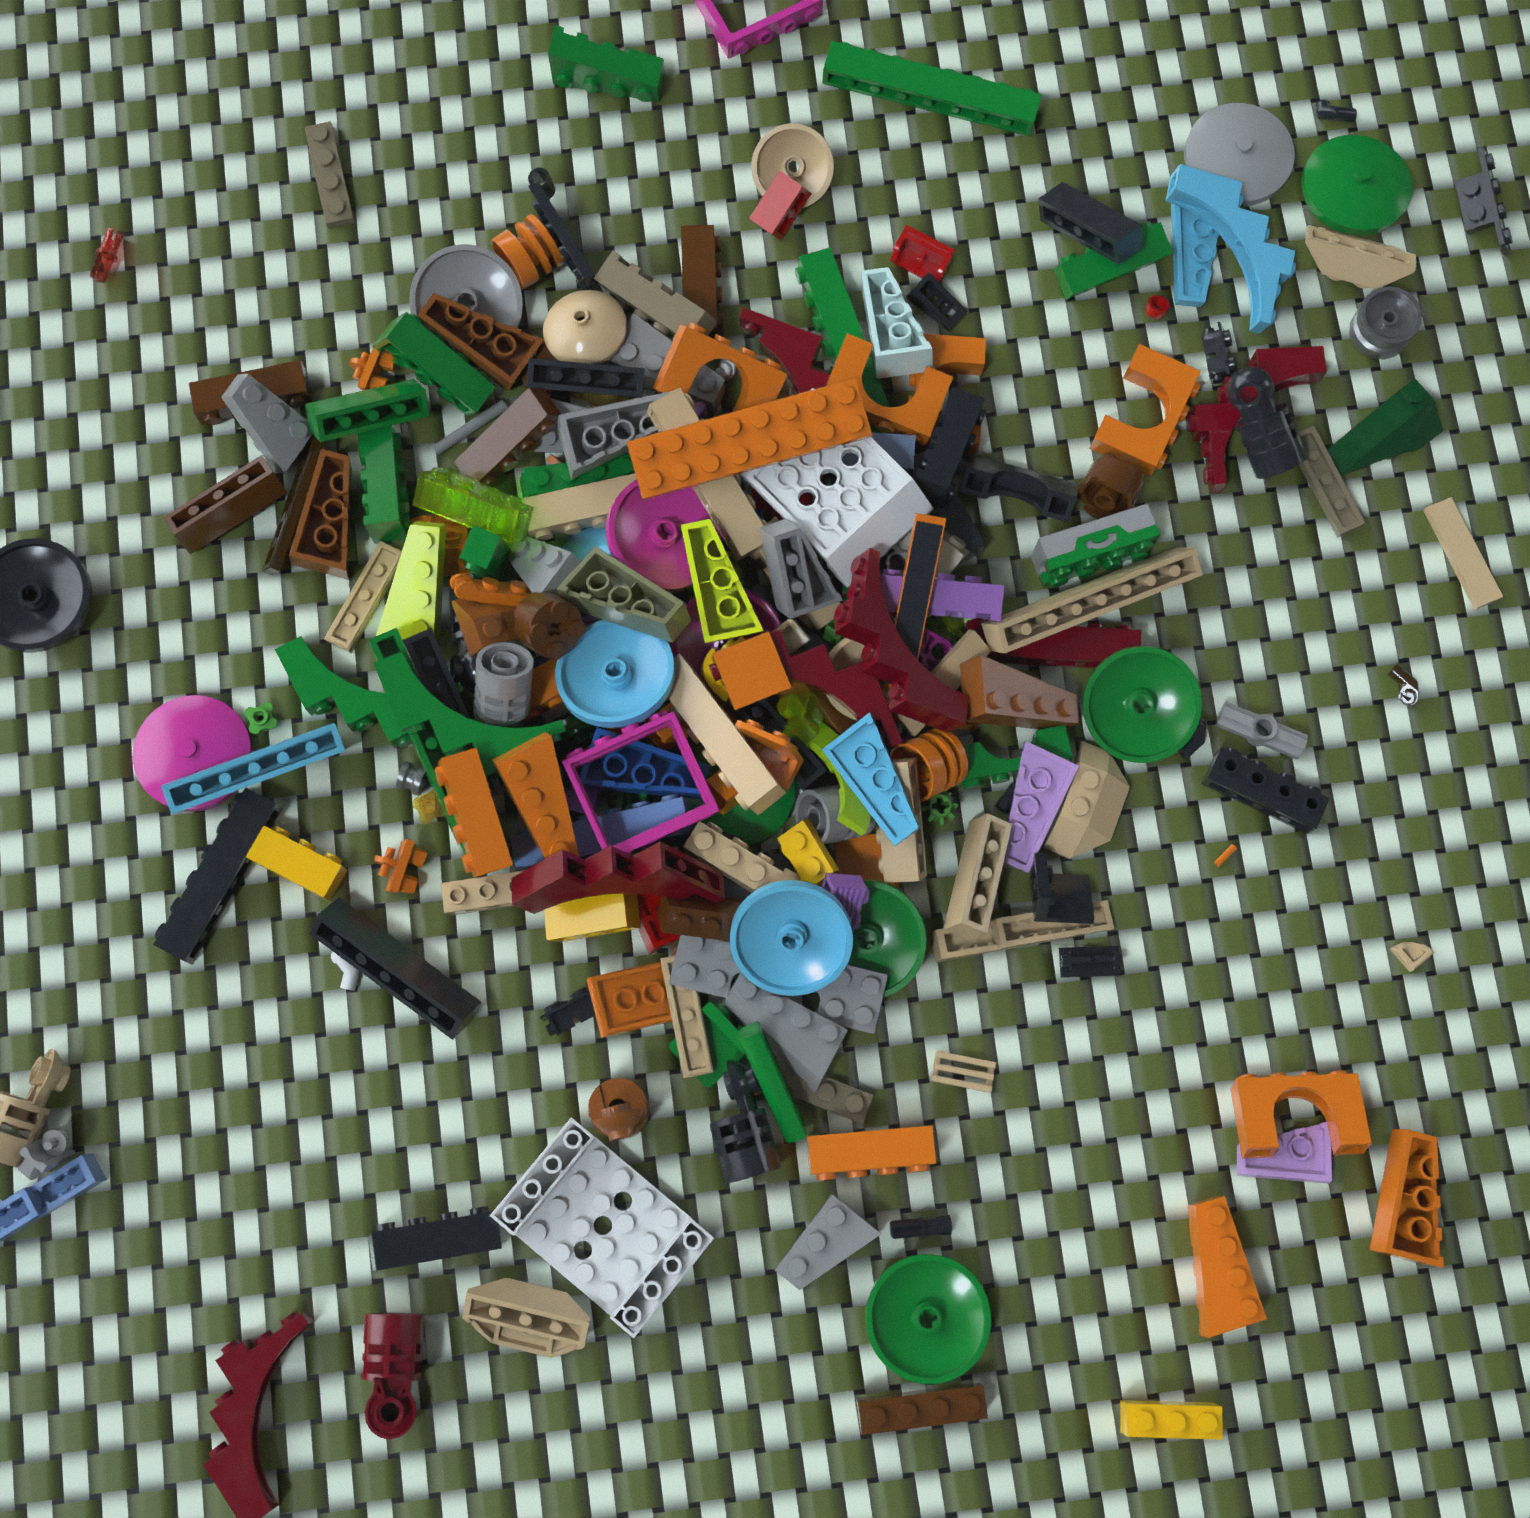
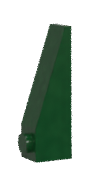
[1327,378,1443,476]

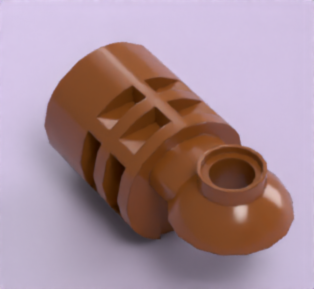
[588,1078,650,1141]

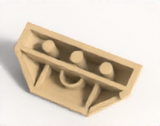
[1305,225,1416,289]
[1042,741,1130,859]
[462,1278,591,1358]

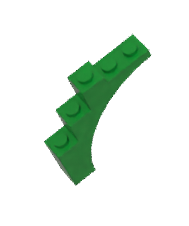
[275,636,467,749]
[373,652,566,780]

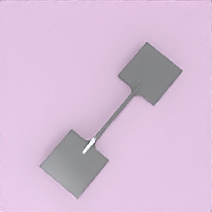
[669,935,888,1034]

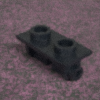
[1201,322,1237,384]
[1058,946,1123,978]
[540,987,596,1037]

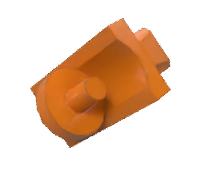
[349,341,398,391]
[374,839,427,894]

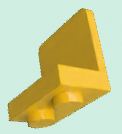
[777,818,839,886]

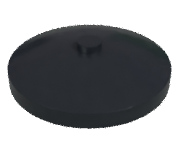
[0,538,92,653]

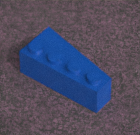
[579,727,710,799]

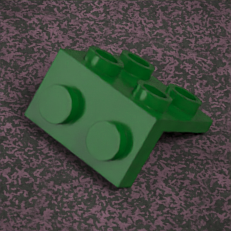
[669,1001,745,1088]

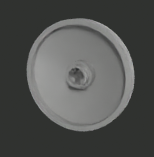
[1184,103,1295,207]
[409,244,523,328]

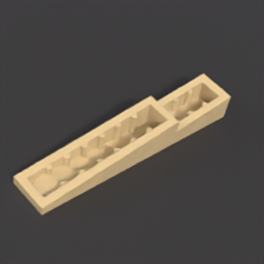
[930,900,1114,963]

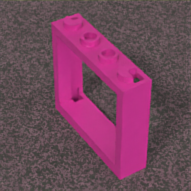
[694,0,823,59]
[562,710,719,854]

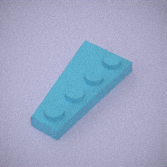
[1171,203,1219,307]
[822,712,920,846]

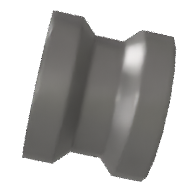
[396,761,428,796]

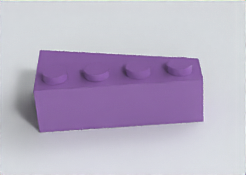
[880,569,1004,621]

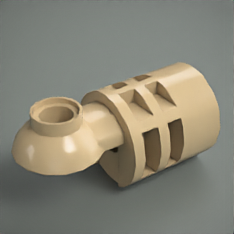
[0,1049,71,1167]

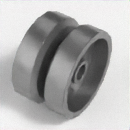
[1349,286,1422,360]

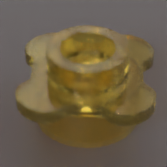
[412,790,445,824]

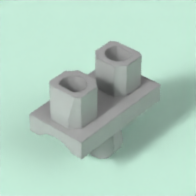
[18,1128,76,1180]

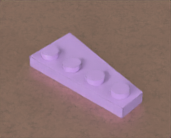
[1004,741,1079,873]

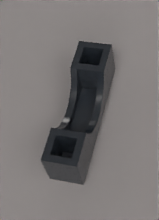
[958,453,1079,523]

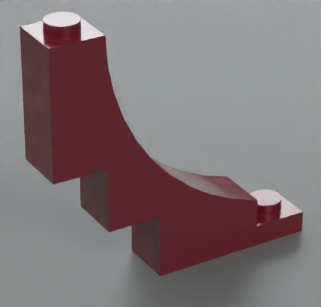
[739,307,831,485]
[709,629,903,748]
[512,842,725,914]

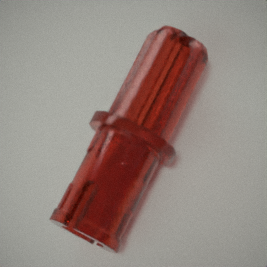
[90,228,124,283]

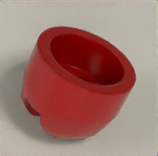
[1145,295,1170,320]

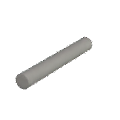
[432,400,508,455]

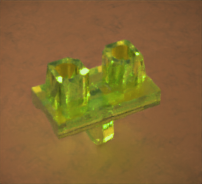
[925,615,966,659]
[777,692,824,744]

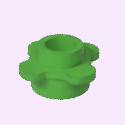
[244,702,277,734]

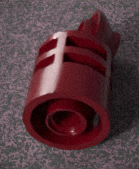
[361,1313,425,1439]

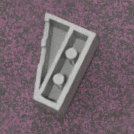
[221,374,312,474]
[760,519,843,619]
[507,535,581,597]
[775,1195,881,1290]

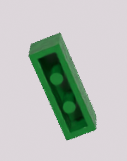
[459,525,512,580]

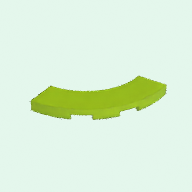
[806,721,871,836]

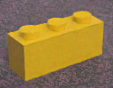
[246,825,347,901]
[544,894,641,942]
[1120,1400,1223,1440]

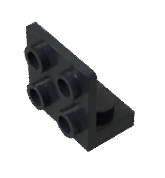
[1029,853,1095,924]

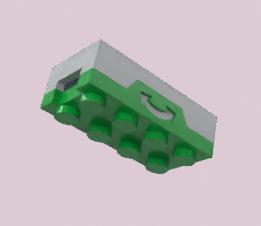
[1031,503,1160,588]

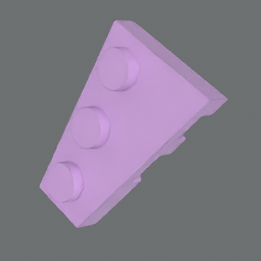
[1237,1122,1332,1184]

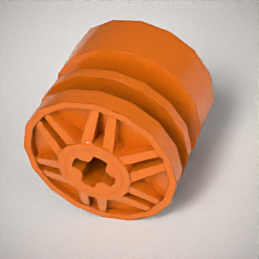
[491,214,563,290]
[890,728,968,802]

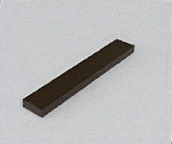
[262,434,325,575]

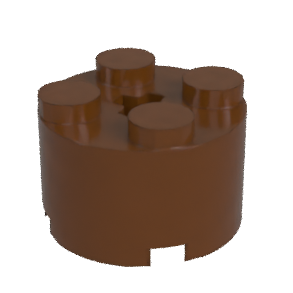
[1077,453,1144,519]
[513,591,585,660]

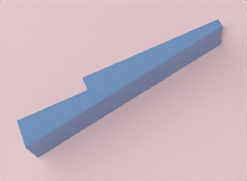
[0,1153,107,1243]

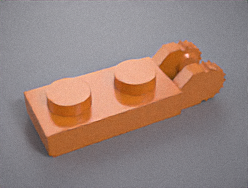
[450,573,532,606]

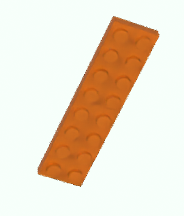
[627,378,872,501]

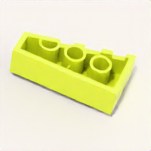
[681,519,764,643]
[376,521,446,641]

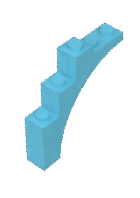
[1166,164,1296,334]

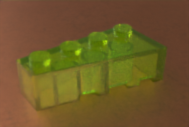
[413,467,534,544]

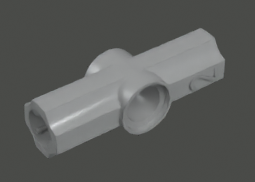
[1215,702,1308,760]

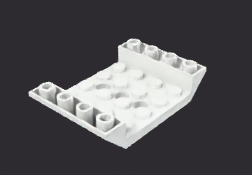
[738,388,933,589]
[490,1117,714,1338]

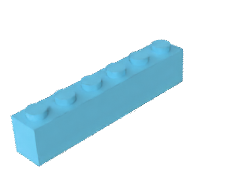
[161,723,345,814]

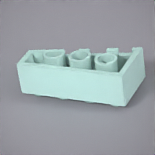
[861,267,933,379]

